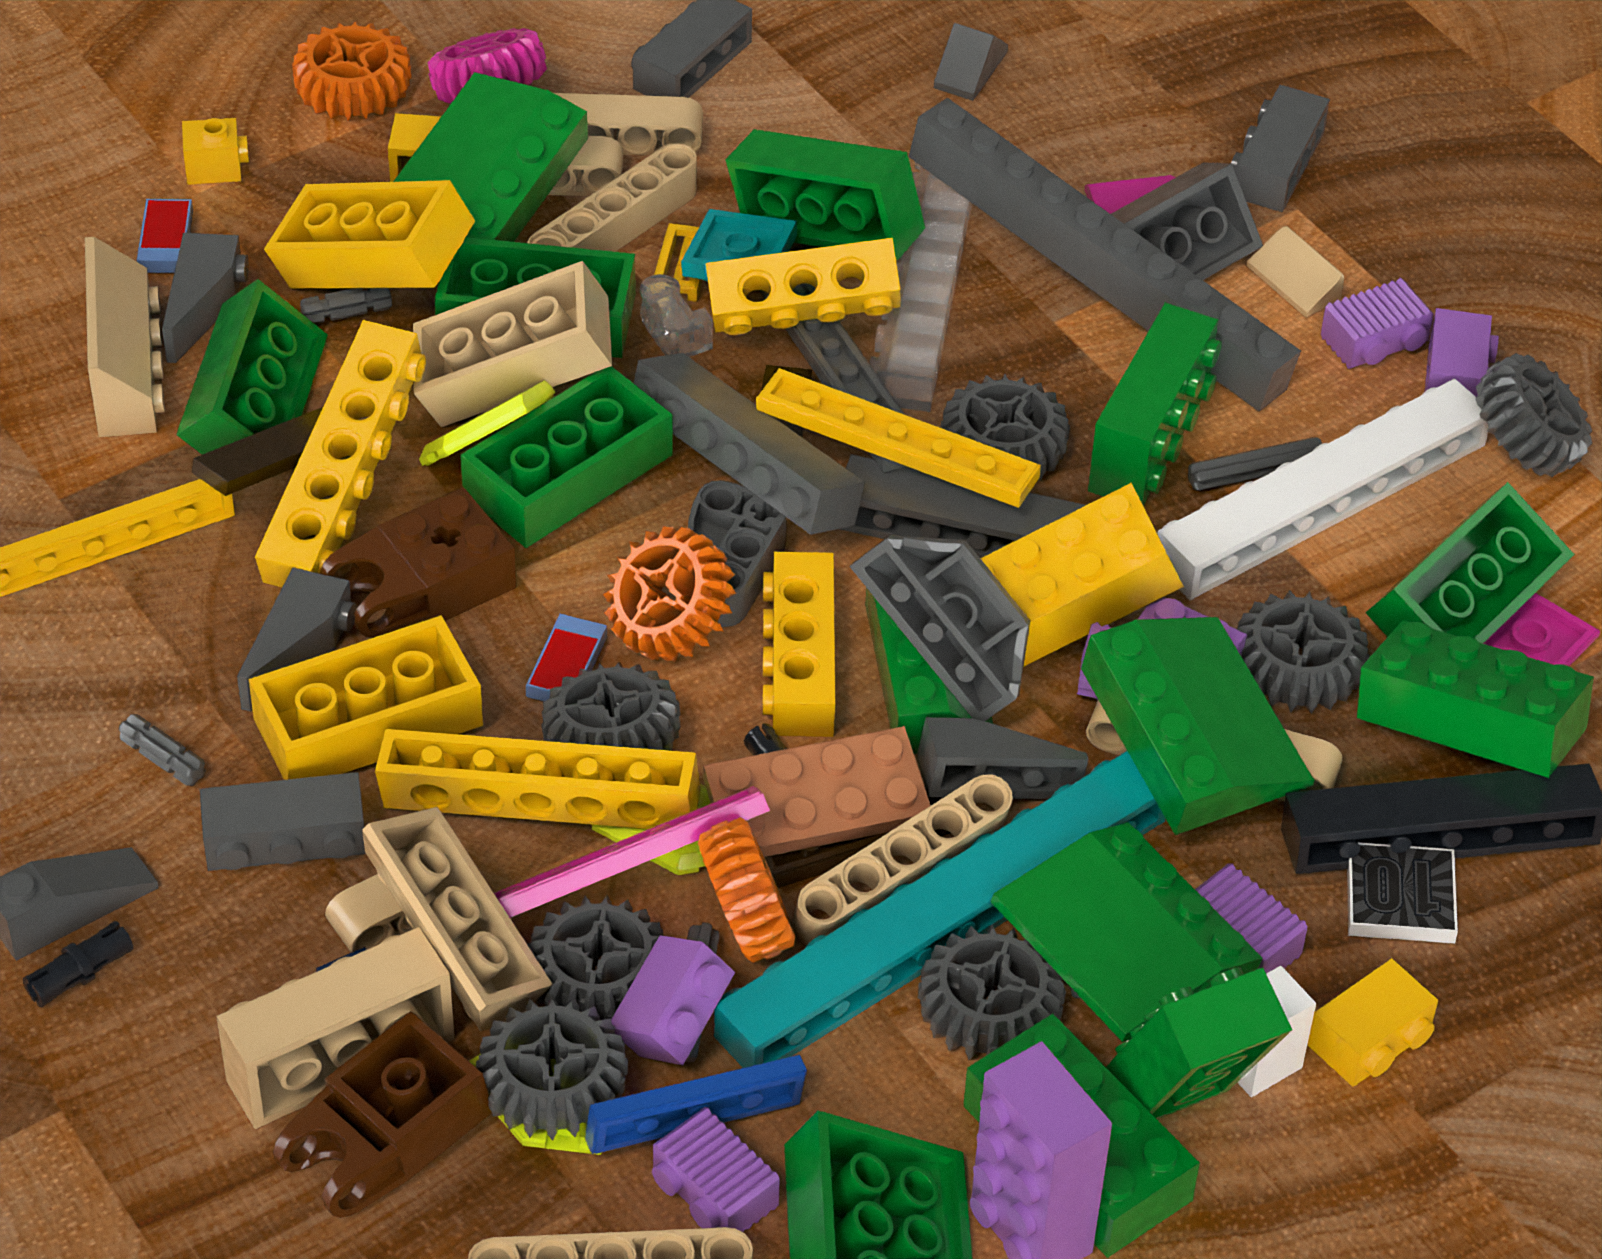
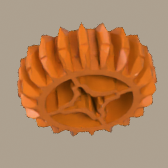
[292,21,412,121]
[603,526,737,662]
[698,817,796,963]

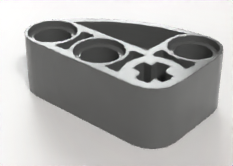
[688,480,787,627]

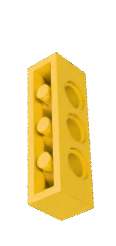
[706,238,901,335]
[762,552,835,737]

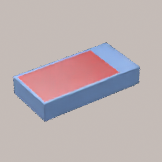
[137,199,193,273]
[526,614,607,701]

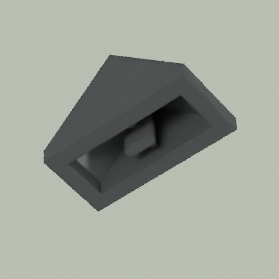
[934,23,1008,101]

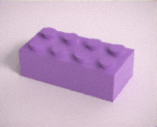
[970,1041,1112,1259]

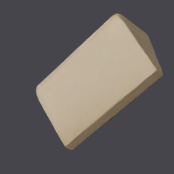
[1247,226,1344,317]

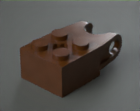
[320,487,516,638]
[273,1011,492,1218]

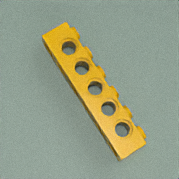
[255,320,426,588]
[375,729,701,829]

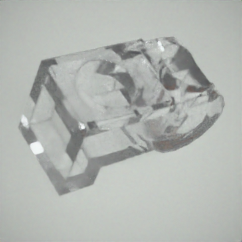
[640,274,713,357]

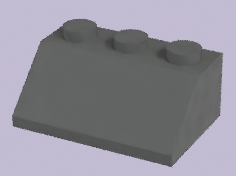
[1111,162,1263,280]

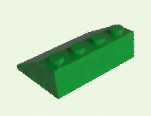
[393,72,588,242]
[1081,617,1315,835]
[990,822,1263,1042]
[784,1110,973,1259]

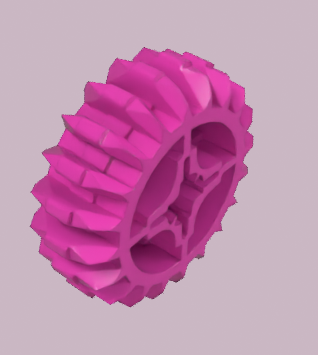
[428,28,547,104]

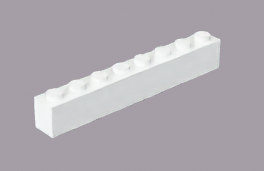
[1158,378,1489,600]

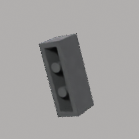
[631,0,752,98]
[1231,85,1330,213]
[200,772,366,871]

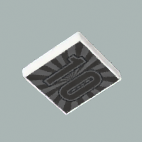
[1347,842,1458,944]

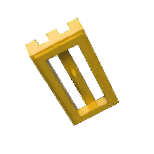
[651,223,702,302]

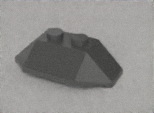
[849,535,1030,721]

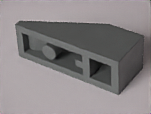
[162,233,249,363]
[237,568,357,712]
[917,717,1089,799]
[0,847,159,961]

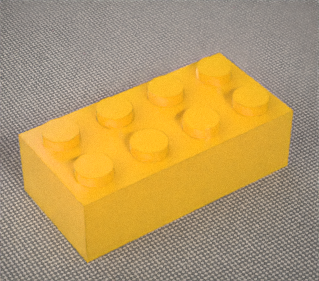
[264,180,475,289]
[980,483,1184,667]
[249,615,483,780]

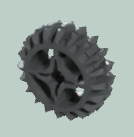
[1475,353,1592,477]
[940,374,1070,481]
[1237,590,1369,714]
[541,662,681,751]
[527,895,663,1020]
[918,924,1066,1060]
[476,995,628,1141]

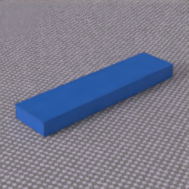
[585,1055,807,1154]

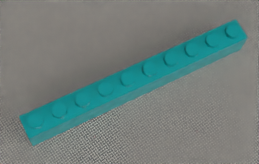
[714,751,1165,1068]

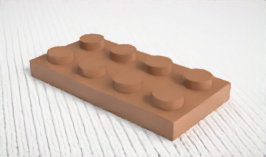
[703,726,931,857]

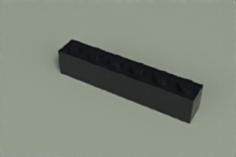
[1281,763,1602,874]

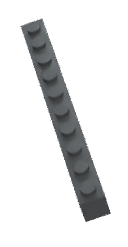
[909,98,1301,411]

